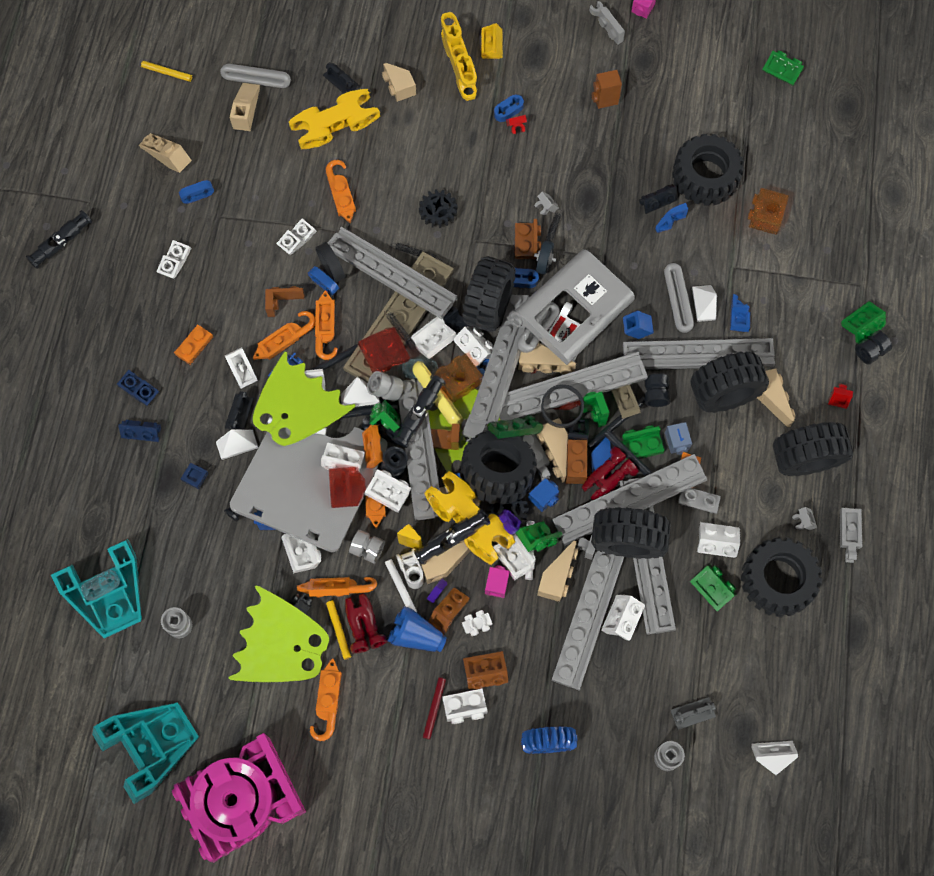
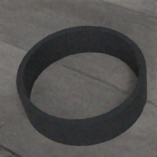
[315,242,345,283]
[541,384,584,428]

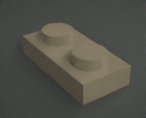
[611,384,641,419]

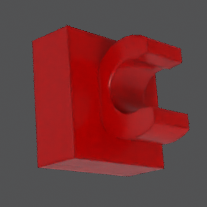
[506,115,527,134]
[828,384,853,409]

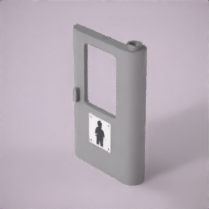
[511,249,635,365]

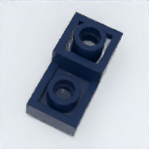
[117,370,159,406]

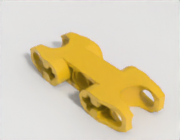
[441,12,477,101]
[289,89,380,149]
[424,471,515,565]

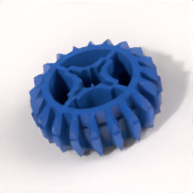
[521,726,578,754]

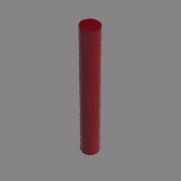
[422,678,446,740]

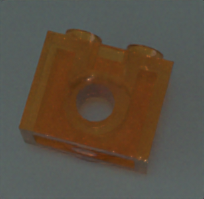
[747,188,789,235]
[435,353,483,403]

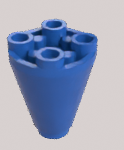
[387,607,447,652]

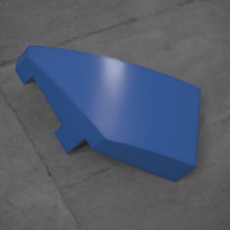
[655,203,688,233]
[730,294,750,332]
[591,437,611,472]

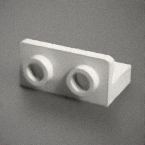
[321,443,365,476]
[601,595,645,640]
[443,689,488,724]

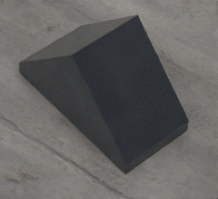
[567,417,589,441]

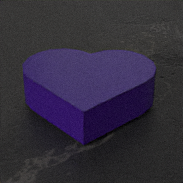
[499,510,521,535]
[427,579,447,603]

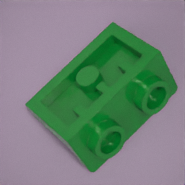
[762,50,804,86]
[841,301,886,343]
[583,392,609,427]
[370,400,401,432]
[621,426,664,460]
[516,521,563,552]
[690,564,737,611]

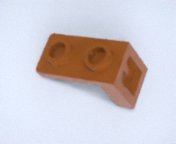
[265,286,305,317]
[431,424,460,450]
[428,588,470,636]

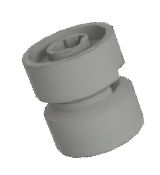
[367,371,403,402]
[349,530,385,564]
[161,607,193,639]
[654,741,685,771]

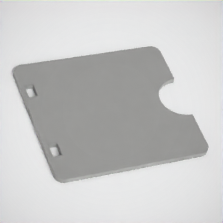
[230,413,387,552]

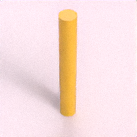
[141,61,192,82]
[326,600,351,660]

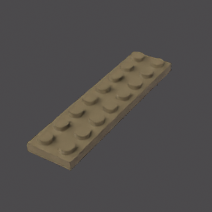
[343,251,454,383]

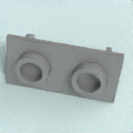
[678,488,721,514]

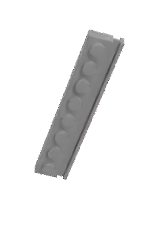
[328,227,458,319]
[469,295,529,424]
[622,338,775,369]
[499,352,648,420]
[398,379,440,521]
[553,454,707,546]
[620,477,676,635]
[551,549,624,691]

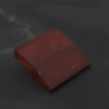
[358,327,410,373]

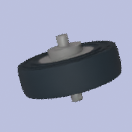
[534,241,556,274]

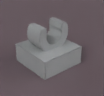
[535,191,559,215]
[792,507,817,530]
[577,535,596,560]

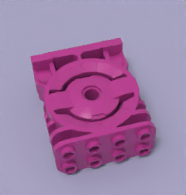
[171,733,306,863]

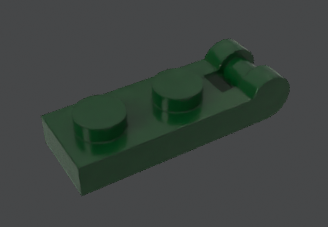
[488,415,543,439]

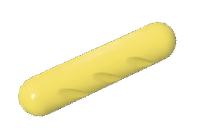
[412,361,464,425]

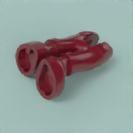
[581,446,639,500]
[345,593,388,653]

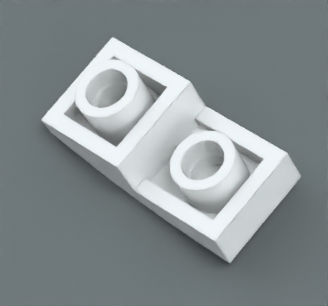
[276,219,317,255]
[157,240,191,279]

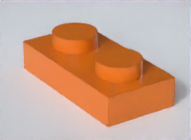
[174,324,213,365]
[362,425,383,468]

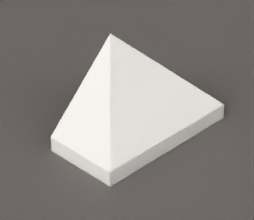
[692,285,717,322]
[225,347,258,388]
[341,377,380,407]
[216,429,258,460]
[752,741,798,775]

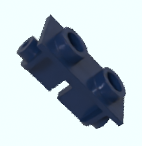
[118,419,161,442]

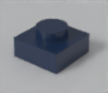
[181,463,208,490]

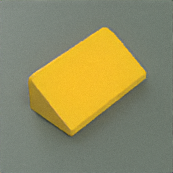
[481,23,503,59]
[397,524,422,549]

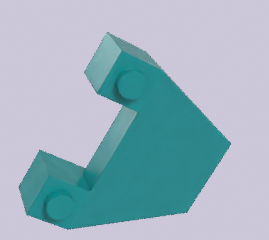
[51,539,142,638]
[92,703,199,804]

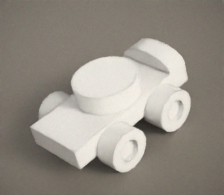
[462,610,492,636]

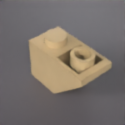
[382,63,416,102]

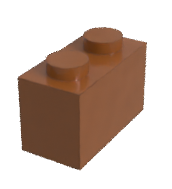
[592,70,622,109]
[566,440,587,484]

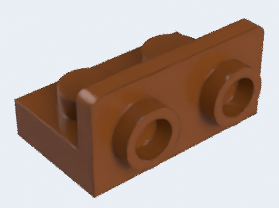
[515,219,541,259]
[463,651,508,690]

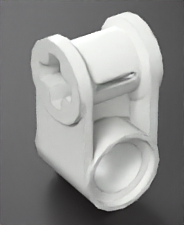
[396,548,424,589]

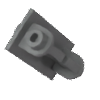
[670,697,716,730]

